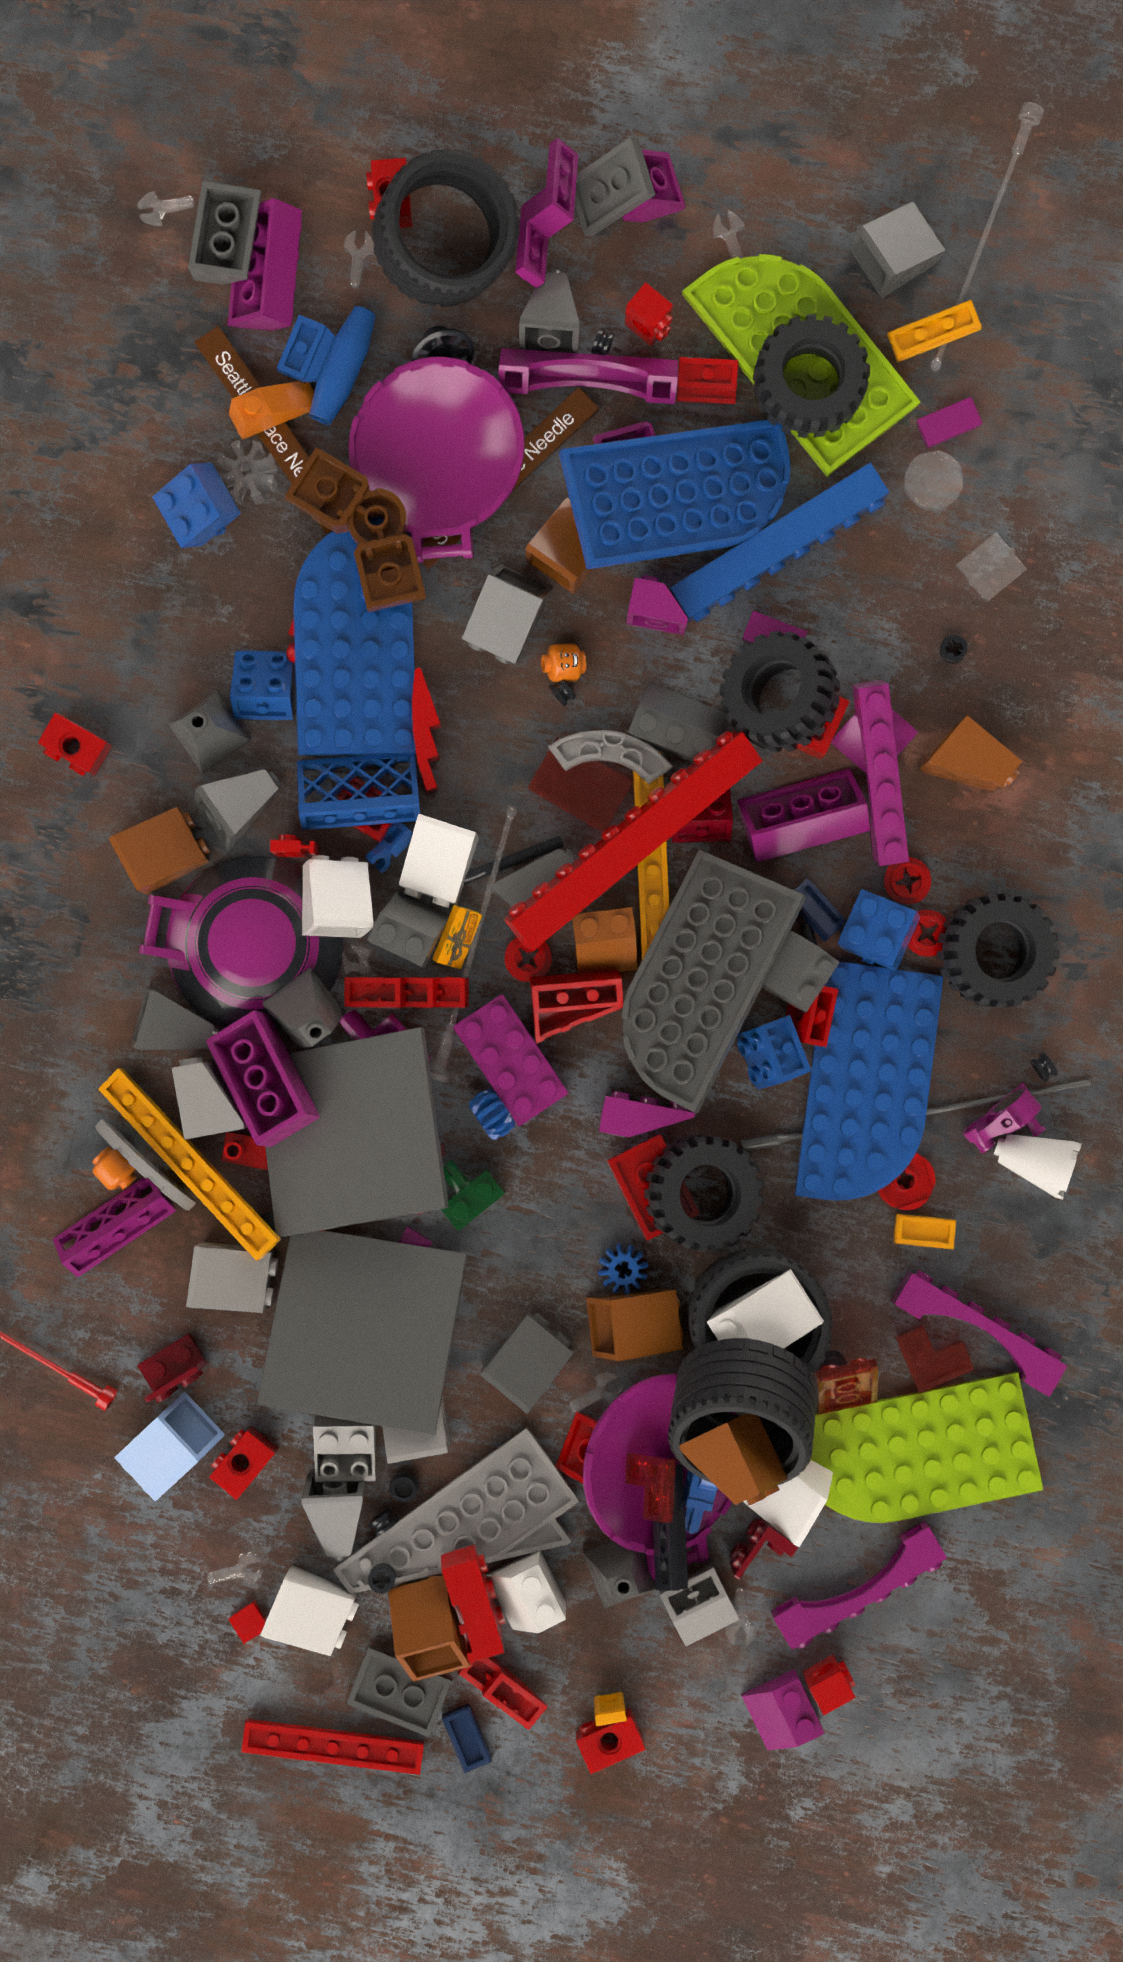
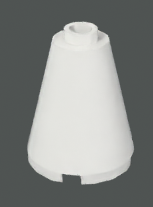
[994,1134,1081,1200]

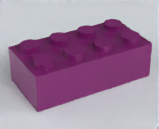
[453,994,569,1126]
[206,1010,320,1147]

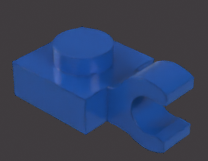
[366,822,413,873]

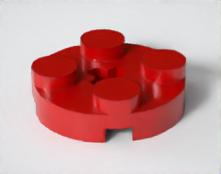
[877,1153,936,1210]

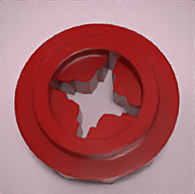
[884,857,931,904]
[907,910,947,957]
[504,938,552,982]

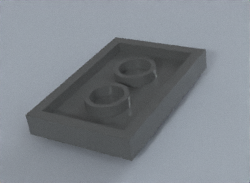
[575,137,655,236]
[346,1644,452,1737]

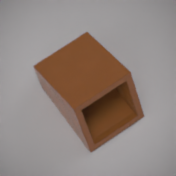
[525,497,592,595]
[919,715,1023,792]
[108,807,210,895]
[572,907,637,973]
[586,1288,684,1361]
[679,1413,788,1505]
[388,1575,471,1682]

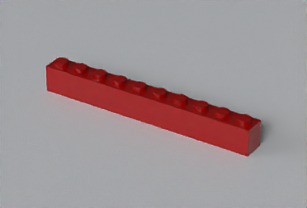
[503,731,763,951]

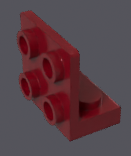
[670,775,733,843]
[137,1333,208,1403]
[729,1517,799,1580]

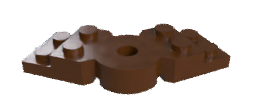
[284,447,427,612]

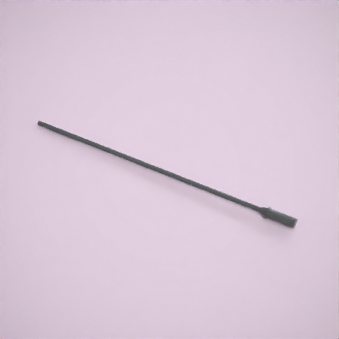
[741,1079,1091,1152]

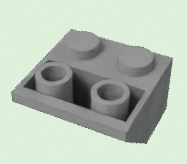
[313,1415,377,1482]
[659,1564,739,1646]

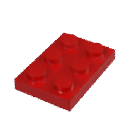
[606,1134,700,1241]

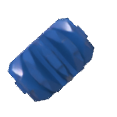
[469,1088,515,1140]
[598,1243,648,1294]

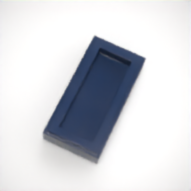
[794,877,847,942]
[441,1703,492,1774]

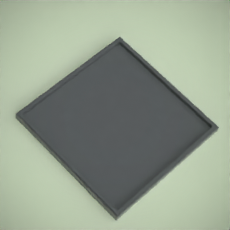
[265,1027,449,1237]
[257,1230,468,1435]

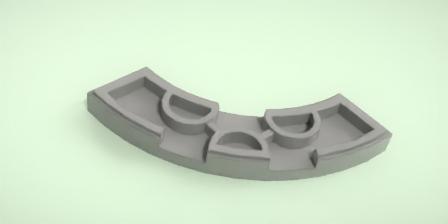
[548,730,673,785]
[95,1119,196,1211]

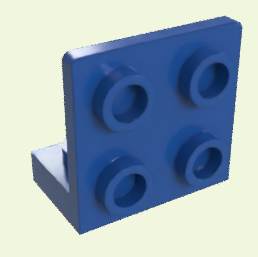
[230,651,294,720]
[737,1015,811,1090]

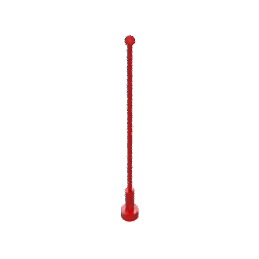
[0,1331,118,1411]

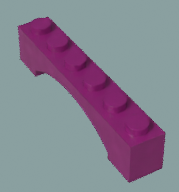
[499,348,678,404]
[852,680,909,866]
[890,1270,1067,1397]
[771,1521,947,1650]

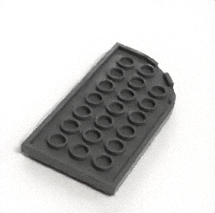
[622,850,806,1114]

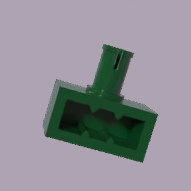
[440,1159,506,1231]

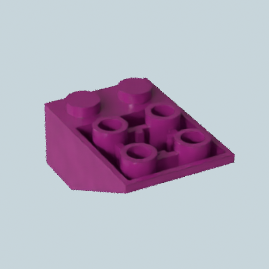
[598,1090,695,1137]

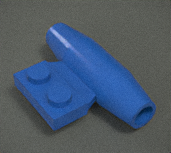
[276,306,376,425]

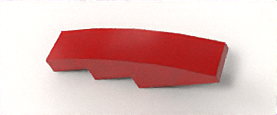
[412,667,442,794]
[344,977,469,1008]
[458,1636,548,1730]

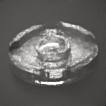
[904,451,963,511]

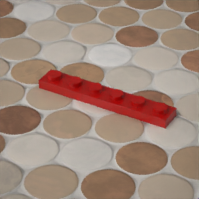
[241,1719,425,1775]

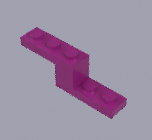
[515,138,579,288]

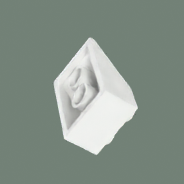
[707,1269,824,1349]

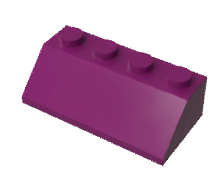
[227,198,302,331]
[737,768,870,862]

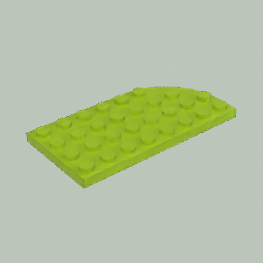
[682,254,921,477]
[810,1371,1043,1523]

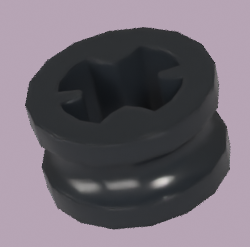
[591,327,615,355]
[940,635,968,664]
[548,680,576,707]
[1030,1052,1058,1082]
[368,1508,398,1537]
[368,1563,396,1594]

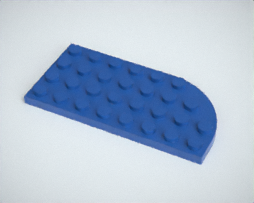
[559,420,790,569]
[293,518,416,755]
[794,962,943,1201]

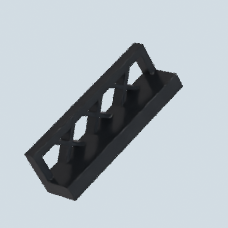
[650,1464,688,1591]

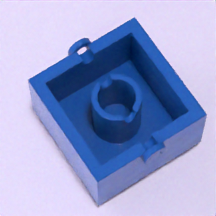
[152,462,241,548]
[837,889,920,971]

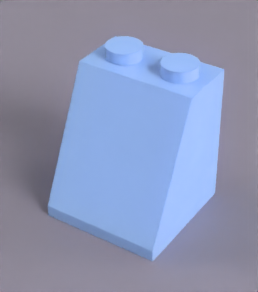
[114,1392,225,1501]

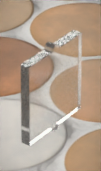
[956,532,1027,603]

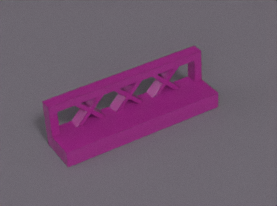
[52,1177,176,1278]

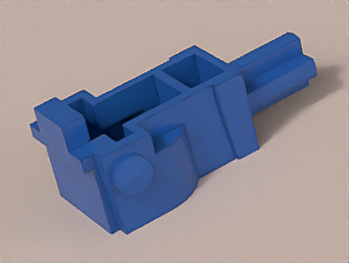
[683,1470,718,1534]

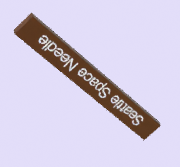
[194,326,333,535]
[421,387,599,571]

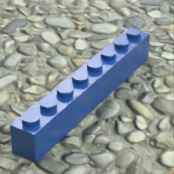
[669,462,889,623]

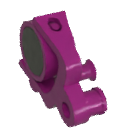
[963,1082,1046,1153]

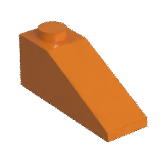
[229,381,314,440]

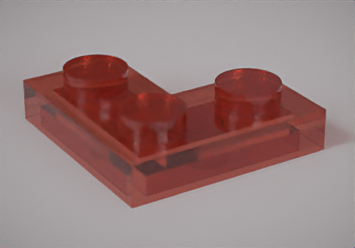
[894,1325,975,1393]
[625,1452,676,1523]

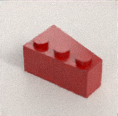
[529,970,623,1044]
[441,1544,506,1664]

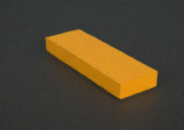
[887,300,982,363]

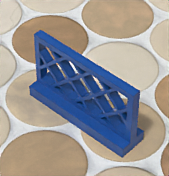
[297,753,420,830]

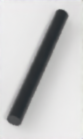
[464,835,564,885]

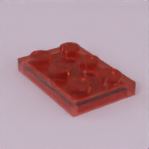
[527,737,634,833]
[815,1358,878,1414]

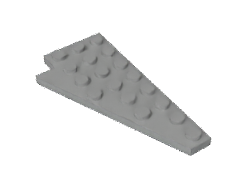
[333,1426,579,1594]

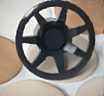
[411,326,474,364]

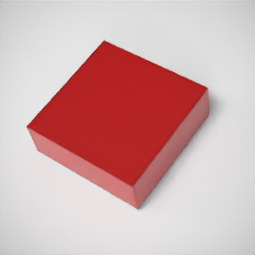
[228,1600,267,1644]

